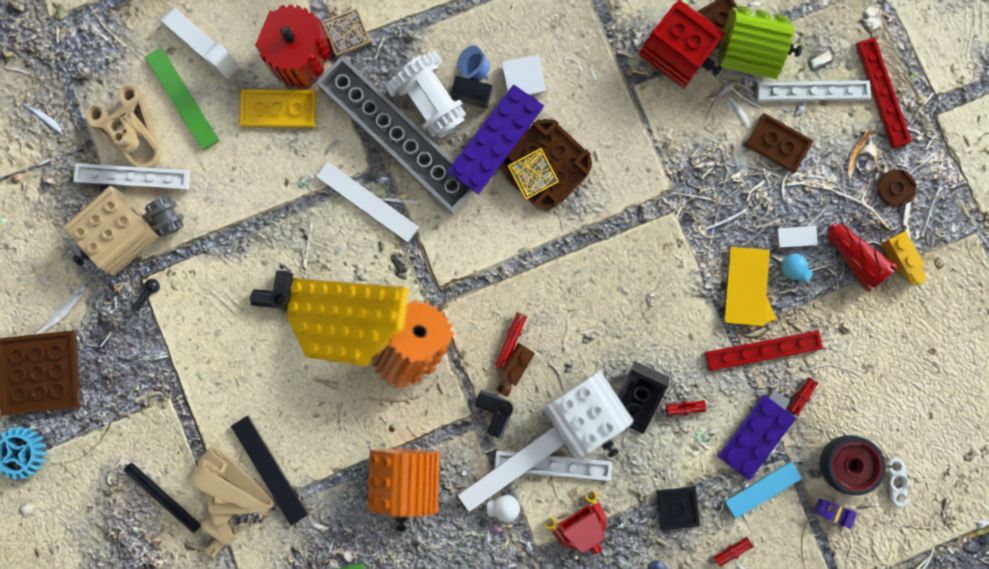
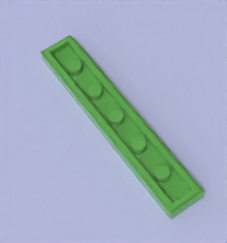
[145,47,220,150]

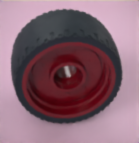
[820,435,886,495]

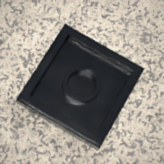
[656,486,700,530]

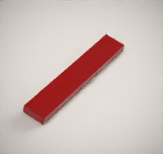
[855,37,912,149]
[705,330,823,371]

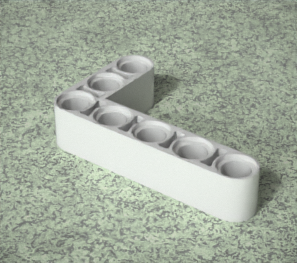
[161,7,240,80]

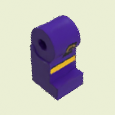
[814,498,857,529]

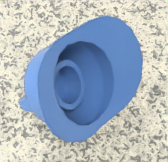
[457,45,490,81]

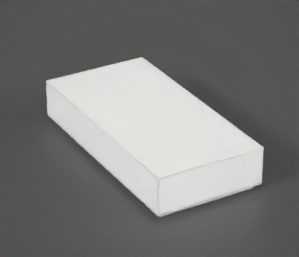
[776,226,818,248]

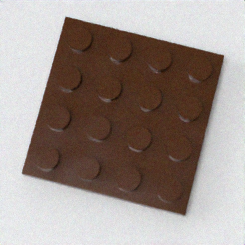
[0,330,81,416]

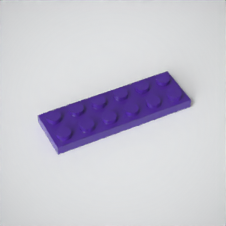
[447,84,544,195]

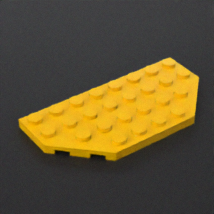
[286,278,409,367]

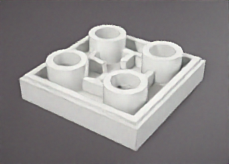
[502,55,546,96]

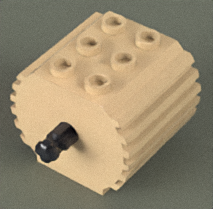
[64,186,160,275]

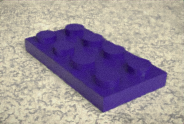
[717,394,796,481]

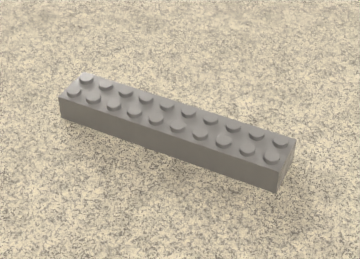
[316,56,475,216]

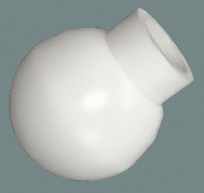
[487,495,520,523]

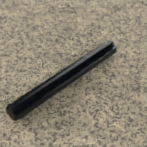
[124,463,201,533]

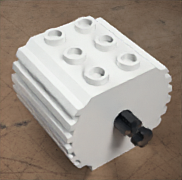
[542,370,633,459]

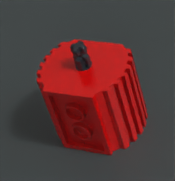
[638,0,726,89]
[255,4,331,89]

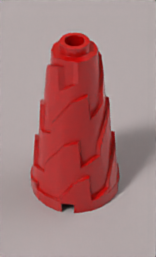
[827,223,898,293]

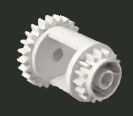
[385,52,466,139]

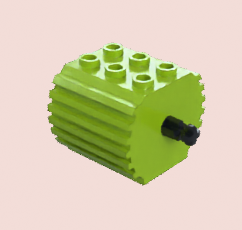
[717,5,802,80]

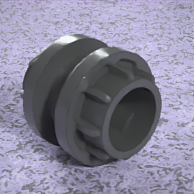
[144,196,184,237]

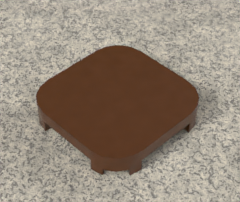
[501,119,592,210]

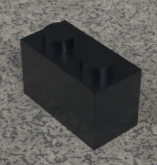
[451,75,493,109]

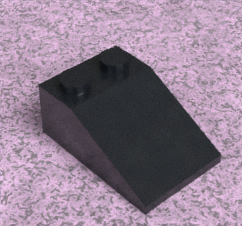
[618,361,670,434]

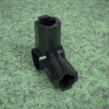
[250,271,294,310]
[475,390,514,439]

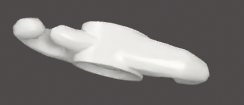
[887,458,908,507]

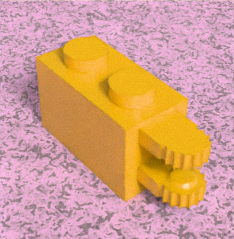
[880,231,926,286]

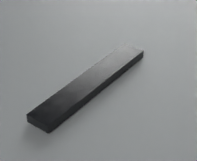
[231,415,309,526]

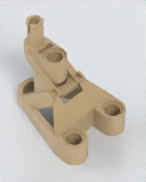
[86,85,161,168]
[189,446,274,557]

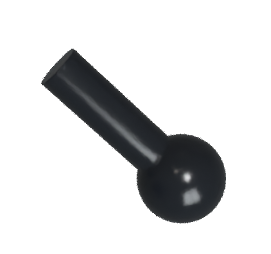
[132,279,160,312]

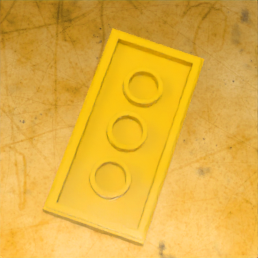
[239,89,317,128]
[724,247,770,327]

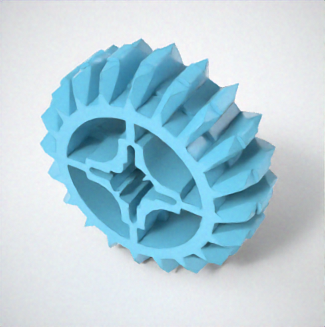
[0,427,47,480]

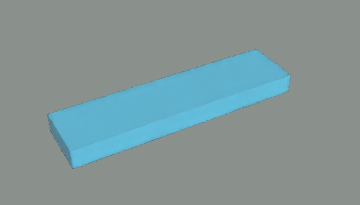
[724,461,802,519]

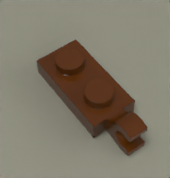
[496,343,535,397]

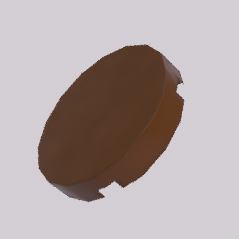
[876,169,916,207]

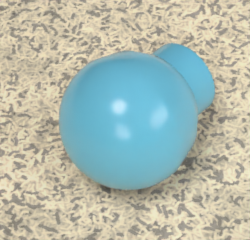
[781,253,812,283]

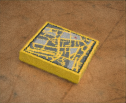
[507,148,559,200]

